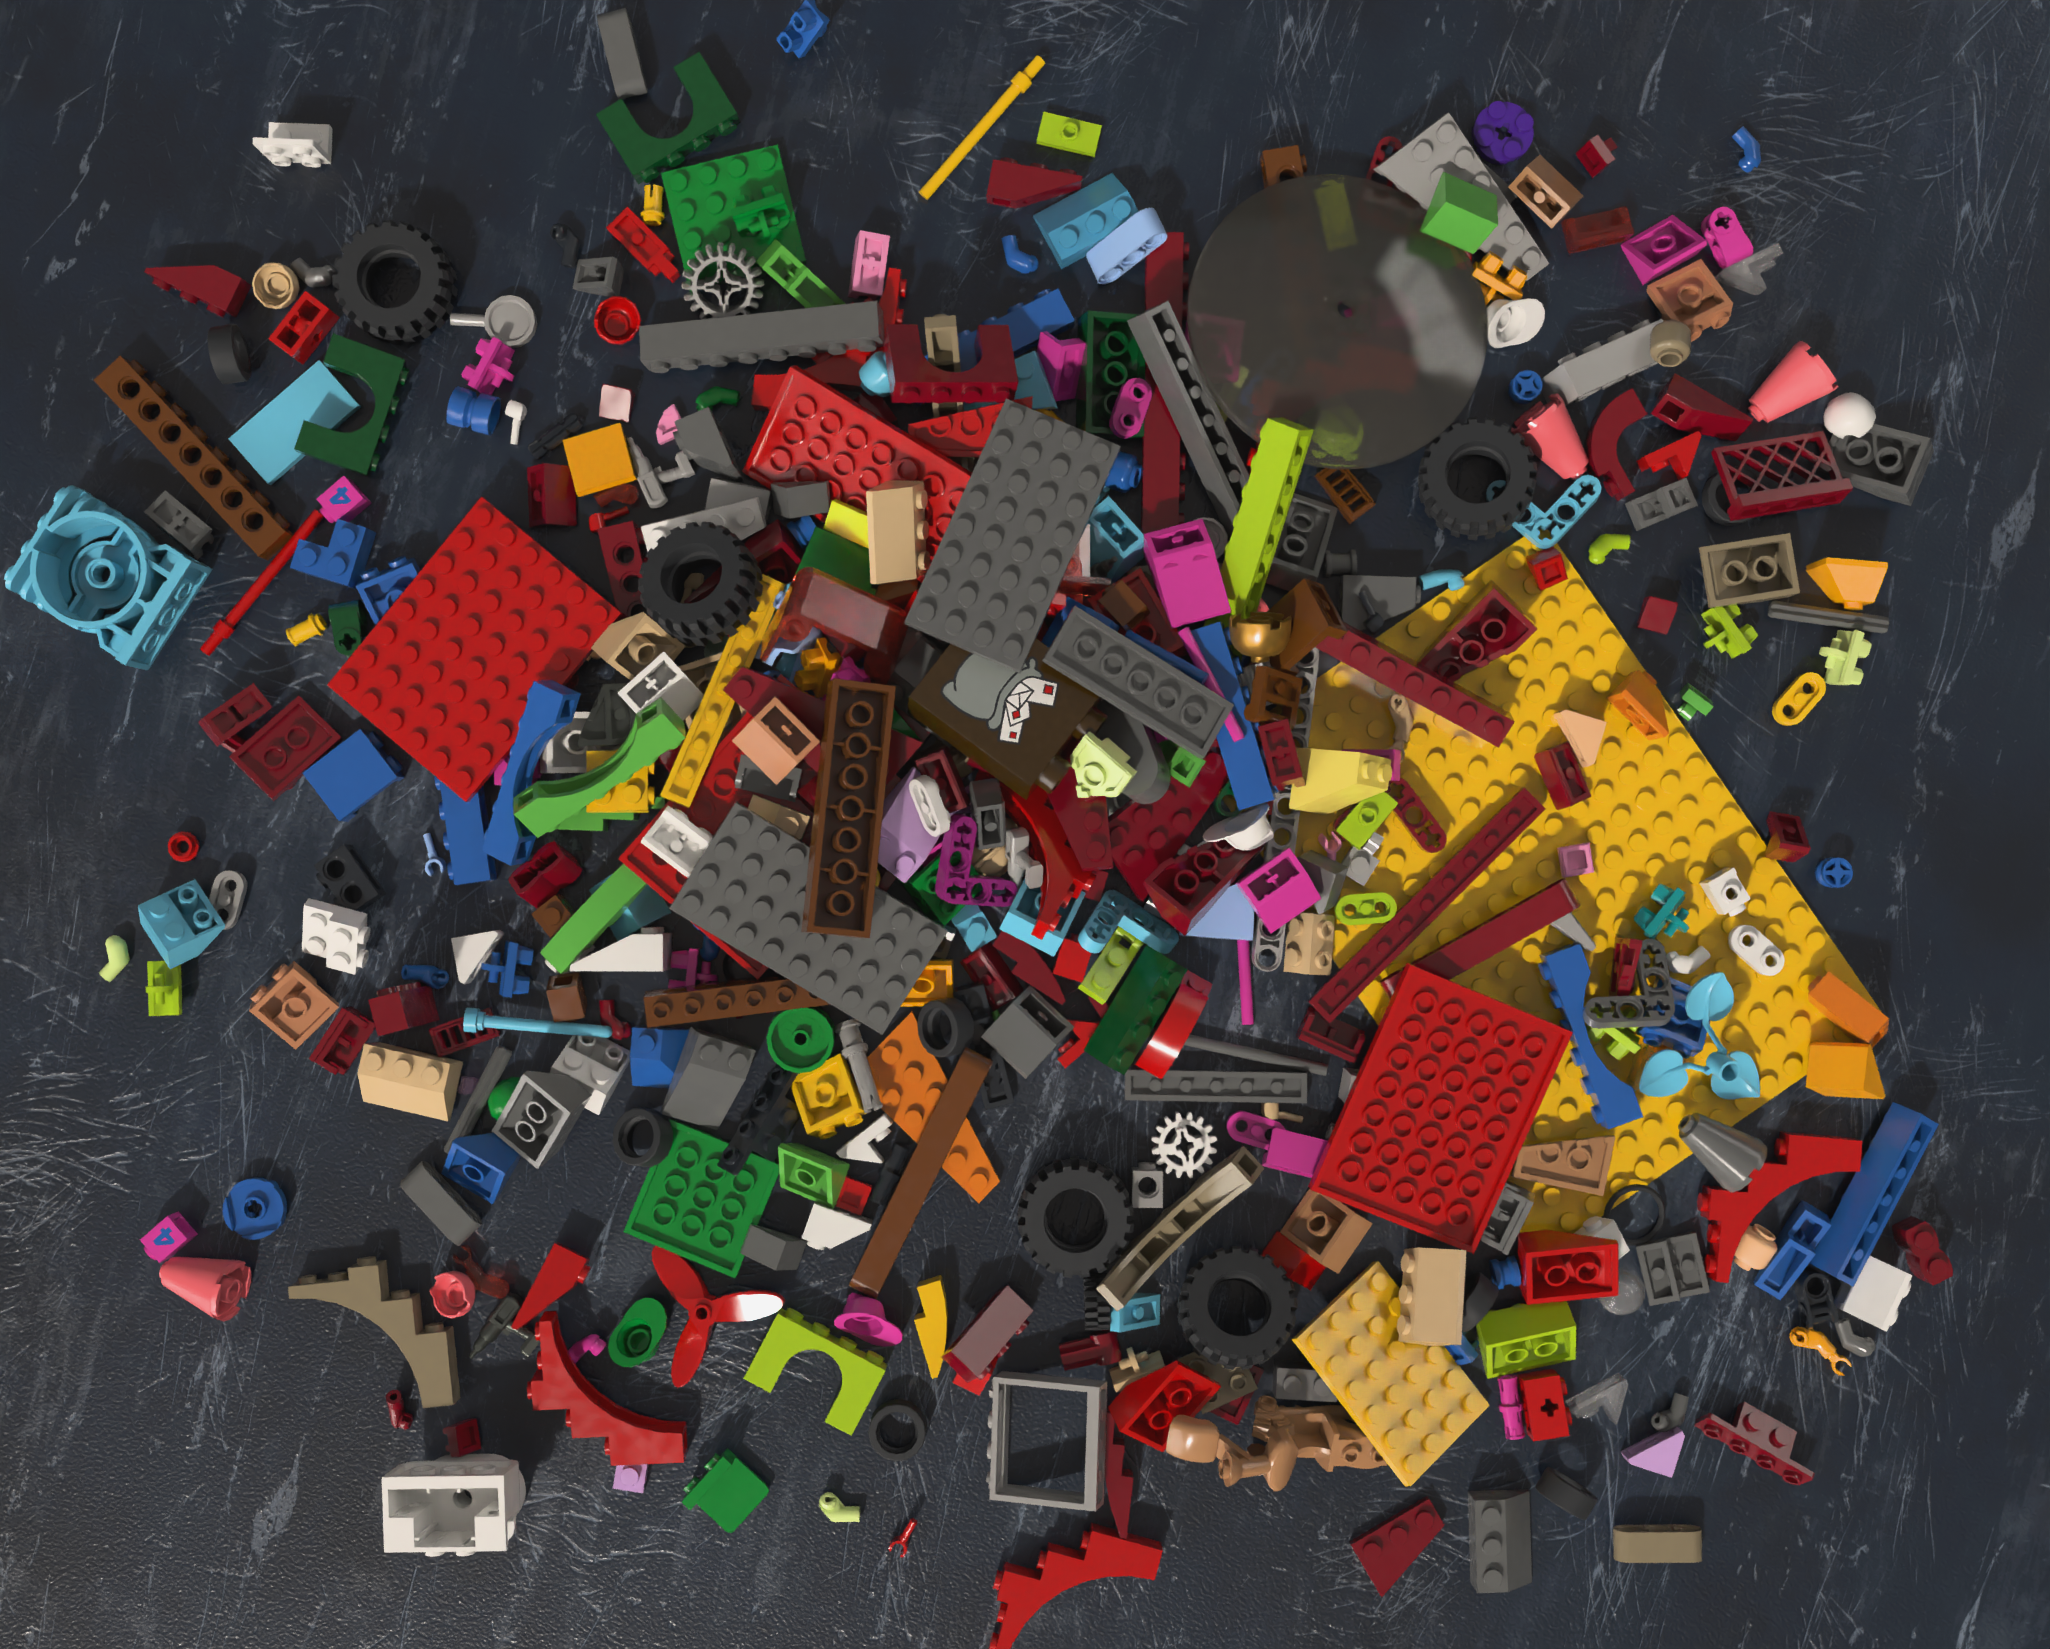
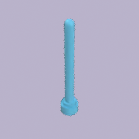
[463,1007,613,1038]

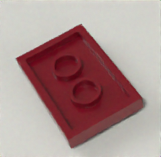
[229,696,343,801]

